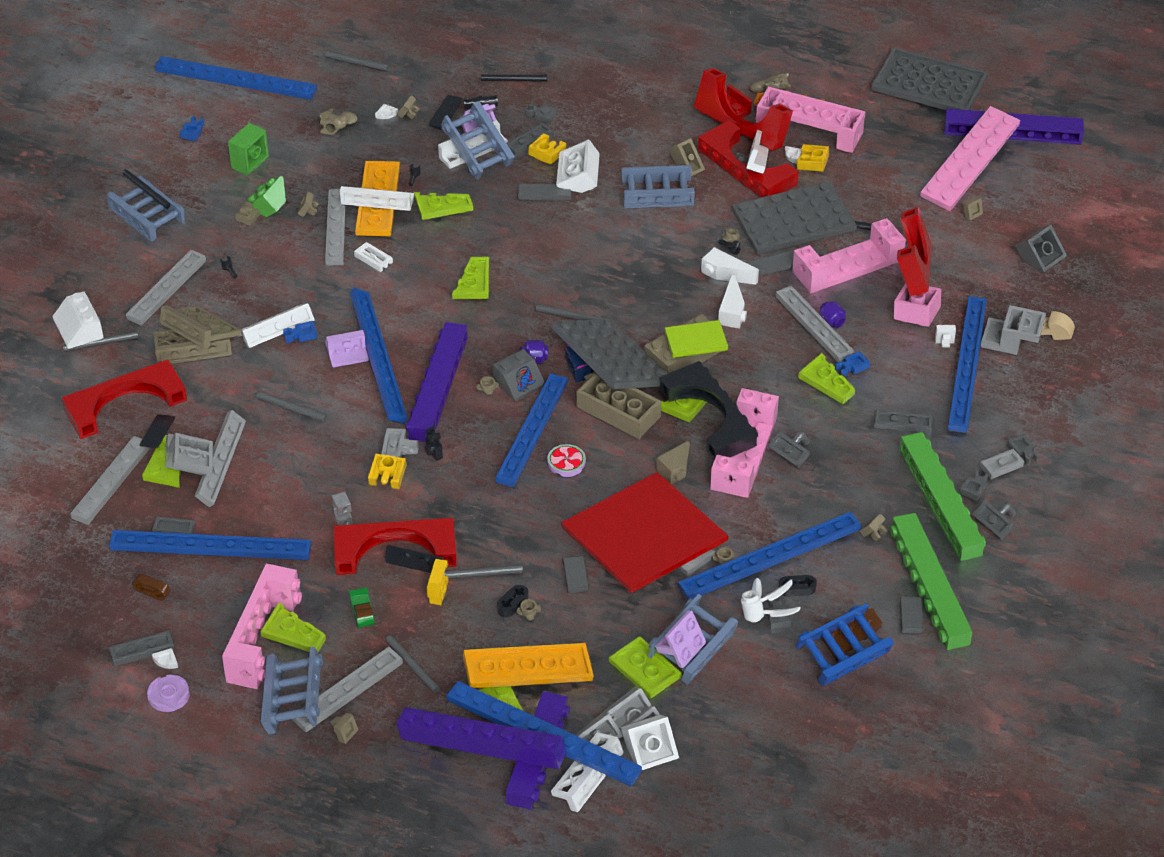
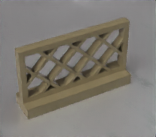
[160,305,241,348]
[153,321,232,364]

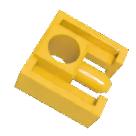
[529,133,566,164]
[797,144,830,172]
[368,454,407,489]
[427,559,449,605]

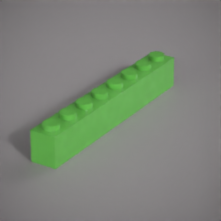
[899,432,986,561]
[889,513,973,650]

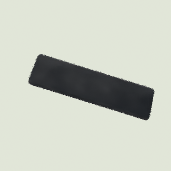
[429,95,463,129]
[140,414,175,448]
[385,545,444,573]

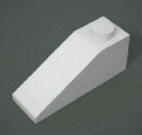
[701,247,759,284]
[718,275,747,329]

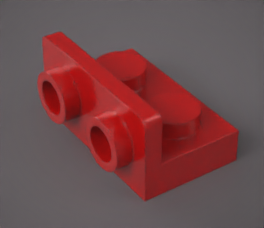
[726,85,752,118]

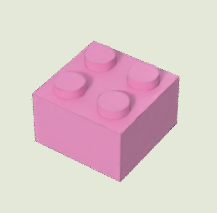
[894,283,941,327]

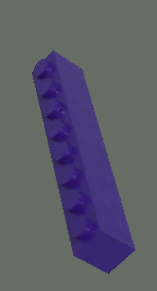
[944,109,1084,145]
[406,322,468,442]
[396,707,566,769]

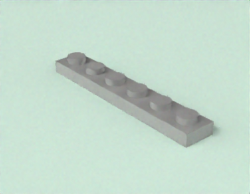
[325,189,346,266]
[126,250,206,326]
[776,286,854,362]
[195,410,246,507]
[70,436,150,525]
[292,647,403,732]

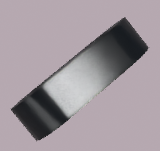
[778,575,817,597]
[497,585,529,617]

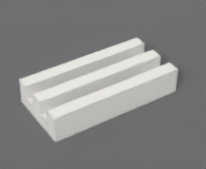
[354,242,393,272]

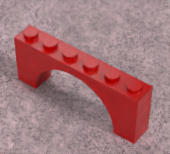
[694,68,793,151]
[698,120,799,198]
[897,207,932,296]
[61,359,187,440]
[334,518,457,575]

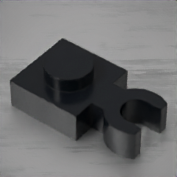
[425,426,443,461]

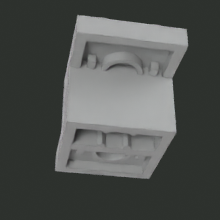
[981,305,1046,355]
[165,433,213,475]

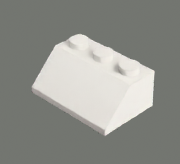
[556,140,599,193]
[52,291,104,349]

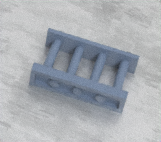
[441,101,515,180]
[622,165,695,208]
[107,176,185,242]
[648,594,738,685]
[261,646,323,735]

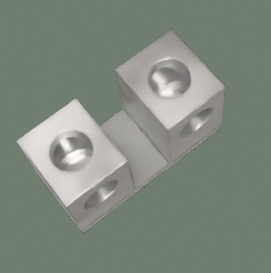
[332,492,353,525]

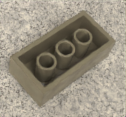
[644,314,726,374]
[577,373,661,439]

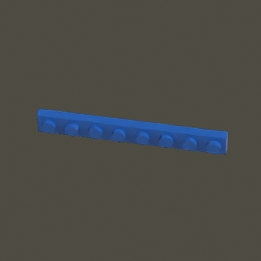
[496,373,568,487]

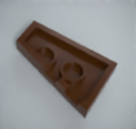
[818,608,882,661]

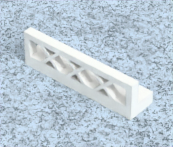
[438,120,508,169]
[747,130,769,174]
[340,186,414,211]
[238,303,315,348]
[551,732,624,812]

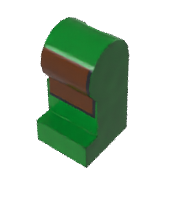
[349,587,374,628]

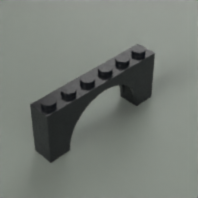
[660,361,758,460]

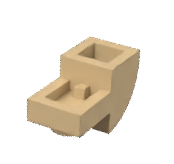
[1041,311,1075,340]

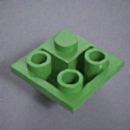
[247,176,286,217]

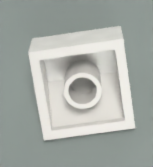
[621,715,679,770]

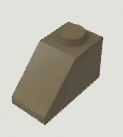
[668,138,705,176]
[657,441,690,484]

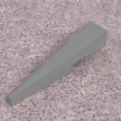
[574,686,660,745]

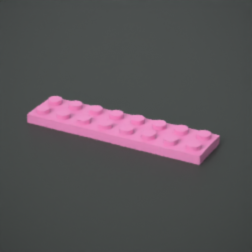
[920,106,1020,211]

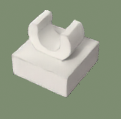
[935,325,956,347]

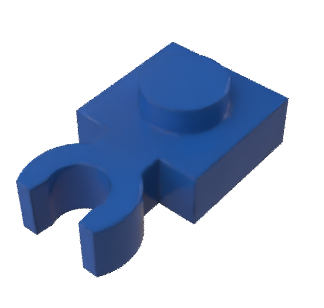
[180,116,204,141]
[283,321,317,343]
[835,351,870,377]

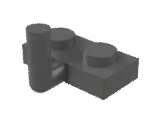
[768,431,811,468]
[972,500,1016,540]

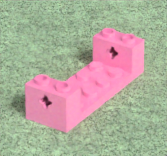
[756,86,865,153]
[792,218,906,294]
[710,388,779,498]
[222,563,302,689]

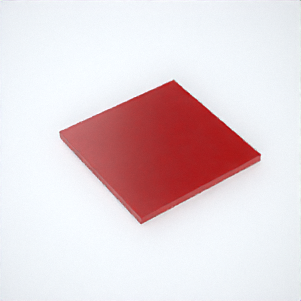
[561,472,728,593]

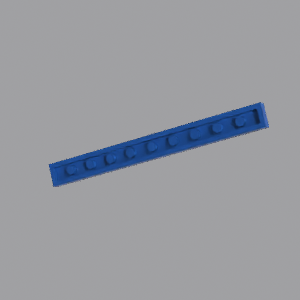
[155,56,317,100]
[350,288,408,424]
[948,296,987,433]
[678,511,861,600]
[109,530,312,560]
[447,681,642,787]

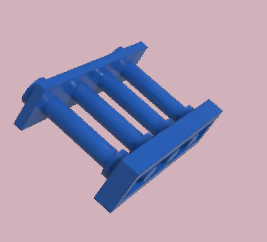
[795,603,894,687]

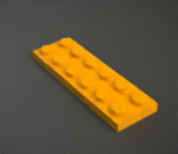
[355,161,400,236]
[463,643,594,688]

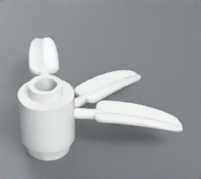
[741,578,801,622]

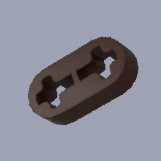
[132,574,170,601]

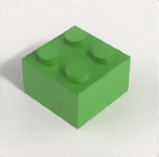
[228,123,269,175]

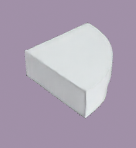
[375,104,398,119]
[785,146,802,164]
[152,648,178,669]

